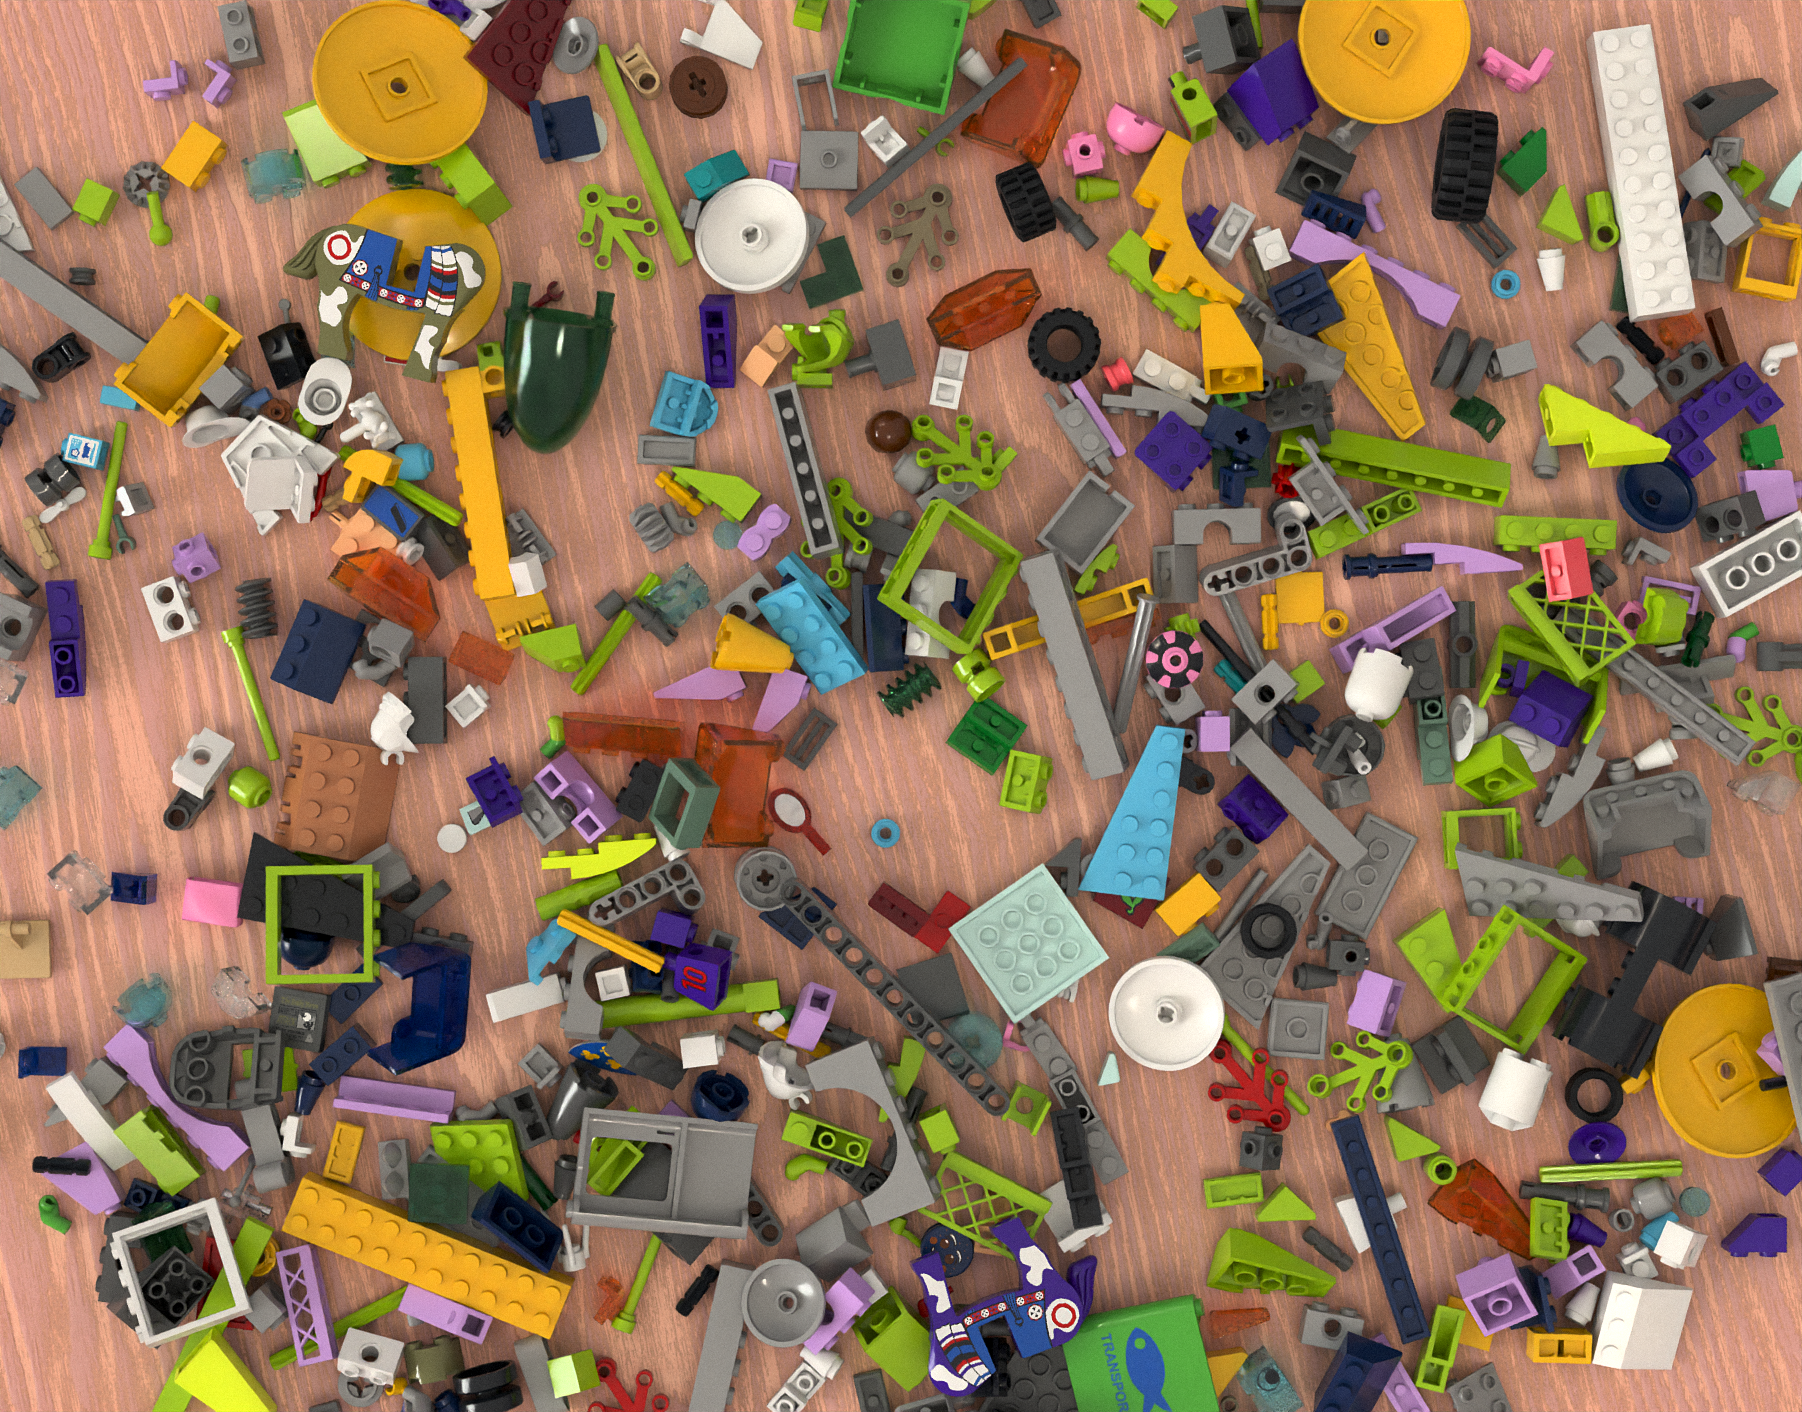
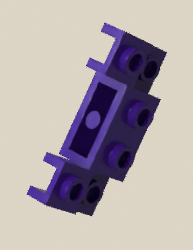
[1652,361,1785,478]

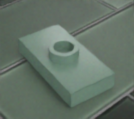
[1156,922,1221,963]

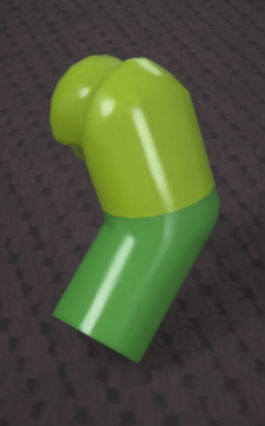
[540,715,568,759]

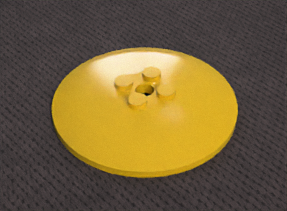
[312,0,488,165]
[1298,0,1471,125]
[347,189,502,361]
[1652,983,1797,1158]

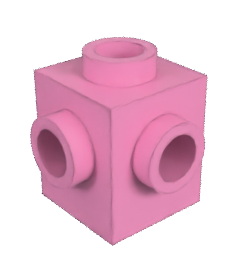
[1062,132,1106,179]

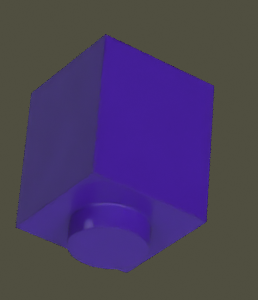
[1757,1148,1802,1197]

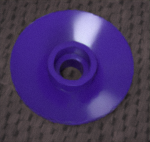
[1568,1122,1626,1164]

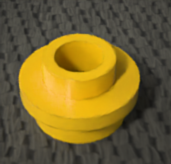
[1320,609,1349,638]

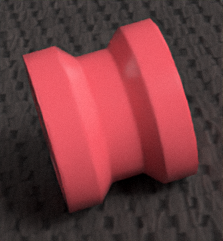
[1101,357,1134,393]

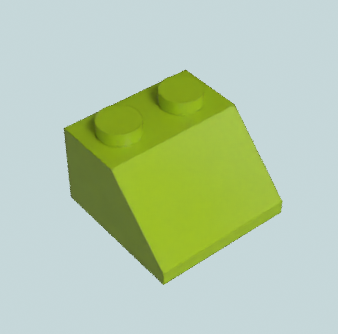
[1453,733,1538,808]

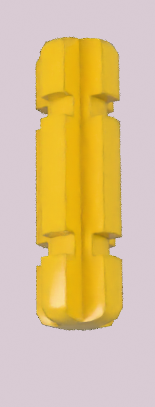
[655,471,705,517]
[1261,594,1279,650]

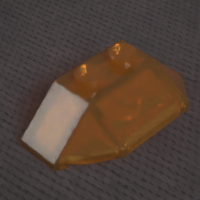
[926,268,1042,351]
[326,547,441,642]

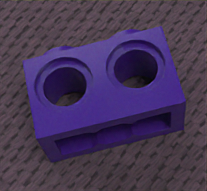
[650,907,698,949]

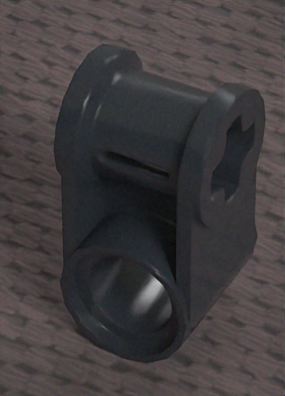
[32,332,91,383]
[1178,755,1215,795]

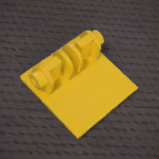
[484,590,556,652]

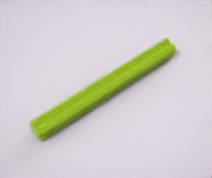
[338,445,463,527]
[570,572,662,695]
[1538,1159,1683,1183]

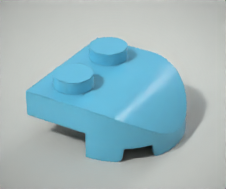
[649,371,718,437]

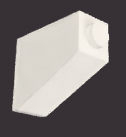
[486,971,568,1023]

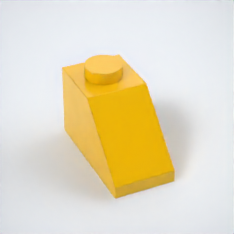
[1206,1346,1249,1399]

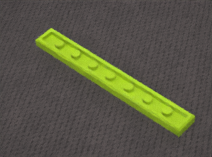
[593,43,693,268]
[152,1216,275,1412]

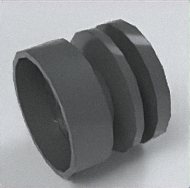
[1328,714,1385,777]

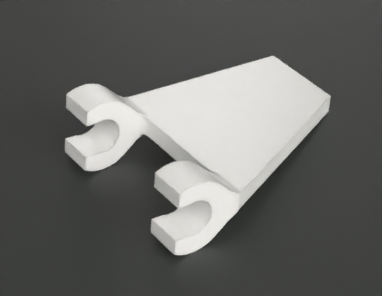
[680,0,763,70]

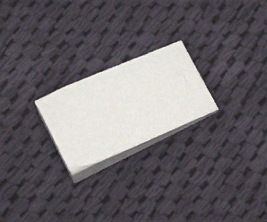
[1202,201,1256,268]

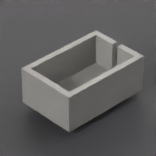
[1035,470,1135,576]

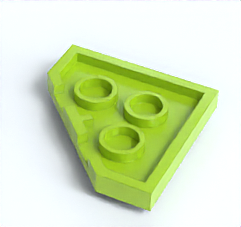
[429,1119,529,1201]

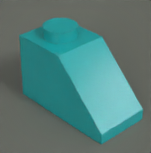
[684,150,750,204]

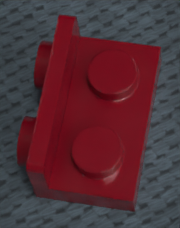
[868,881,931,937]

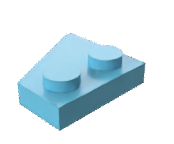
[526,919,577,986]

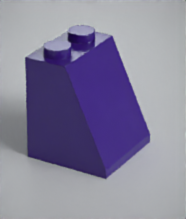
[1226,38,1319,146]

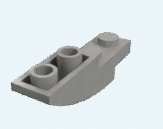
[0,344,49,404]
[1100,385,1209,434]
[1534,725,1607,828]
[1049,1068,1129,1185]

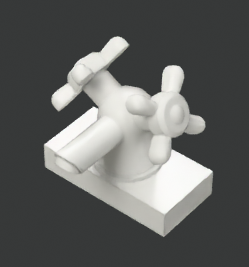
[340,391,405,451]

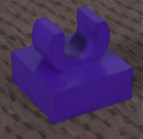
[1497,659,1530,698]

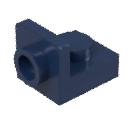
[1219,461,1259,507]

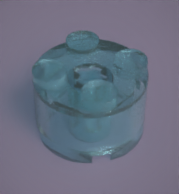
[241,149,306,204]
[947,1011,1003,1069]

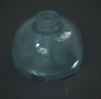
[112,973,173,1028]

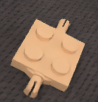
[329,508,415,584]

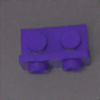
[1217,774,1289,844]

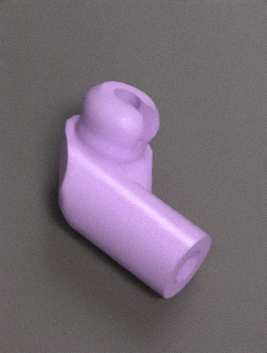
[1361,189,1386,233]

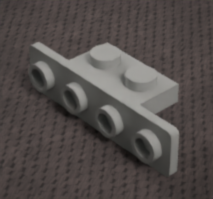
[1288,434,1369,535]
[1619,654,1736,713]

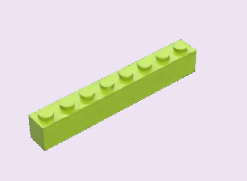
[1275,424,1511,508]

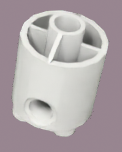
[1478,1047,1553,1131]

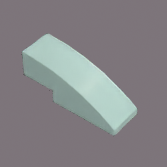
[1761,149,1802,212]

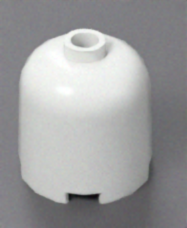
[1344,648,1414,722]

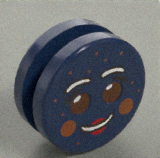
[920,1222,974,1278]

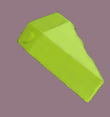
[1206,1227,1336,1297]

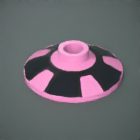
[1145,630,1204,688]

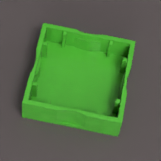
[832,0,972,115]

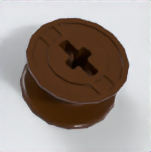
[669,56,728,119]

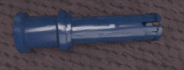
[1342,553,1432,580]

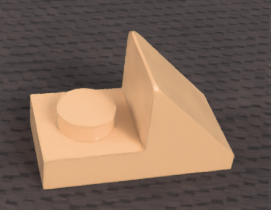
[739,324,794,388]

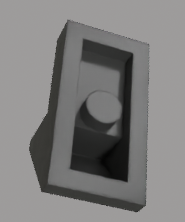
[1044,838,1082,897]

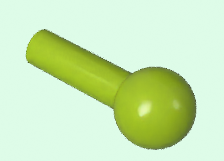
[146,191,173,246]

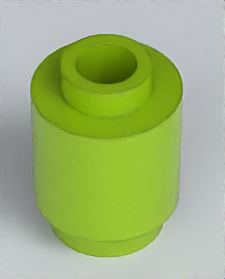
[1423,1152,1457,1185]

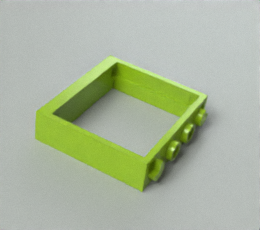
[877,498,1024,654]
[266,864,381,985]
[1439,905,1588,1055]

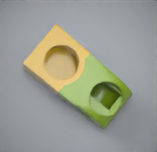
[477,340,513,399]

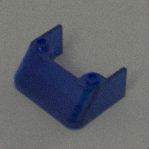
[367,942,471,1076]

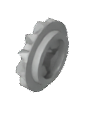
[123,161,170,208]
[338,1372,385,1407]

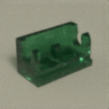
[131,1202,193,1263]

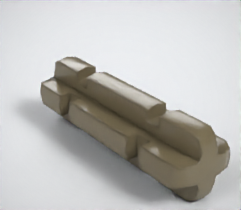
[1245,245,1274,301]

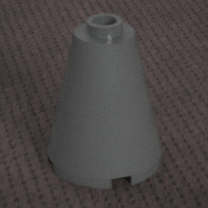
[546,1059,619,1141]

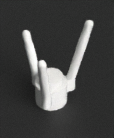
[540,1207,590,1272]

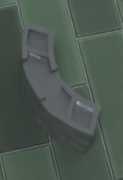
[610,1142,715,1266]

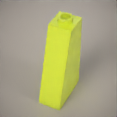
[174,1327,278,1412]

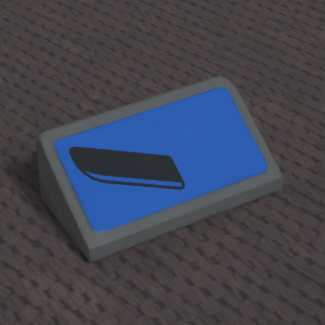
[360,484,425,542]

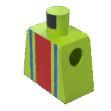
[1168,71,1218,145]

